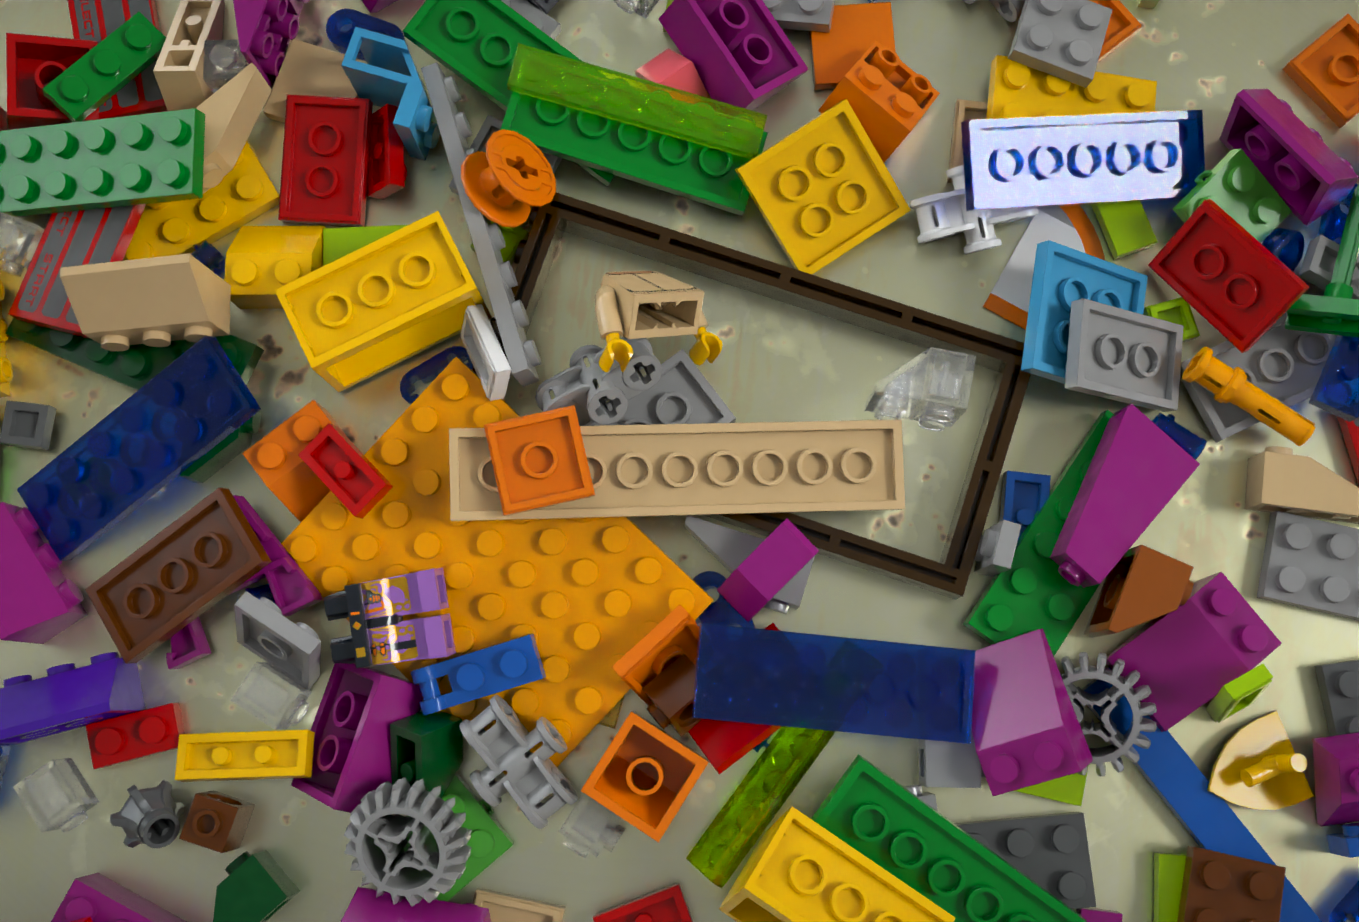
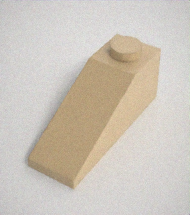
[153,0,225,111]
[196,62,272,194]
[1245,446,1359,524]

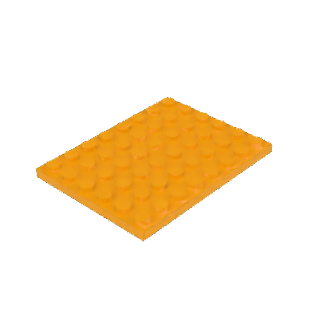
[281,357,714,775]

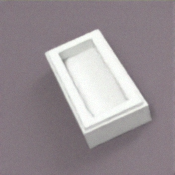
[460,304,511,401]

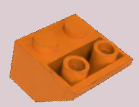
[818,40,940,163]

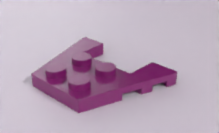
[166,495,323,670]

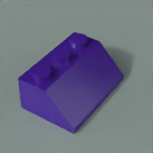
[0,652,146,745]

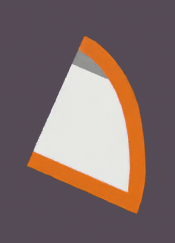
[983,181,1105,330]

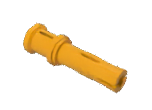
[1182,346,1315,446]

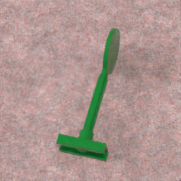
[1285,184,1359,337]

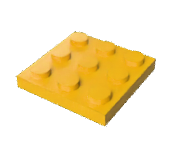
[735,99,911,274]

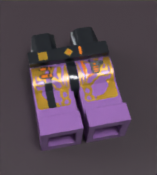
[324,568,456,668]

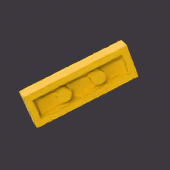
[175,729,315,782]

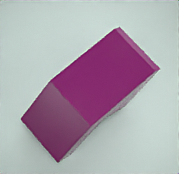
[717,519,819,622]

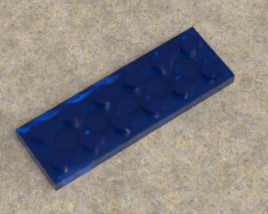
[961,110,1206,211]
[17,336,261,561]
[692,623,975,744]

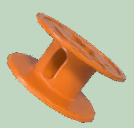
[461,129,556,228]

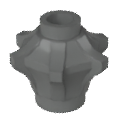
[110,780,185,848]

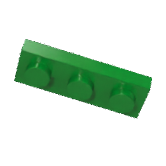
[42,11,166,122]

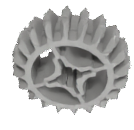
[1060,652,1157,777]
[344,777,472,907]

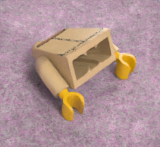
[595,271,723,372]

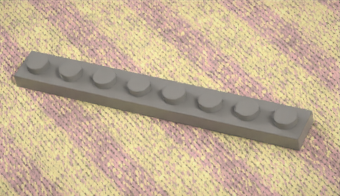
[421,62,541,387]

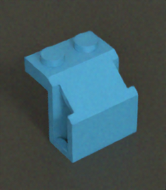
[341,27,440,161]

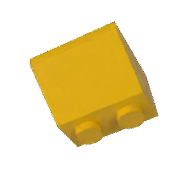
[224,226,326,309]

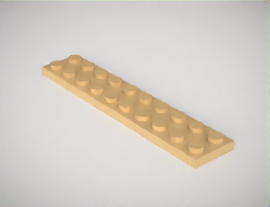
[449,420,905,521]

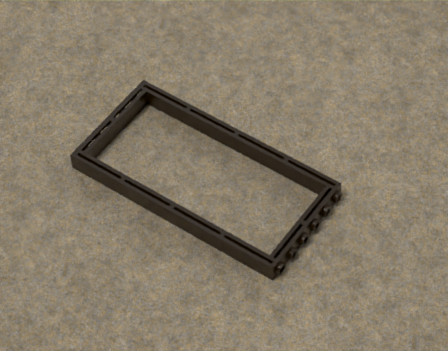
[472,192,1031,600]

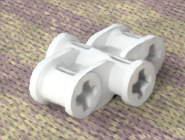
[909,161,1039,254]

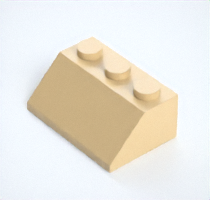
[60,253,231,351]

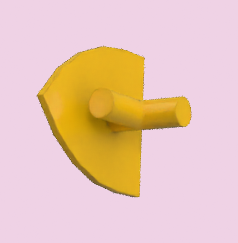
[1207,711,1314,810]

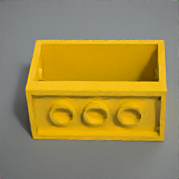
[275,211,492,392]
[719,806,955,922]

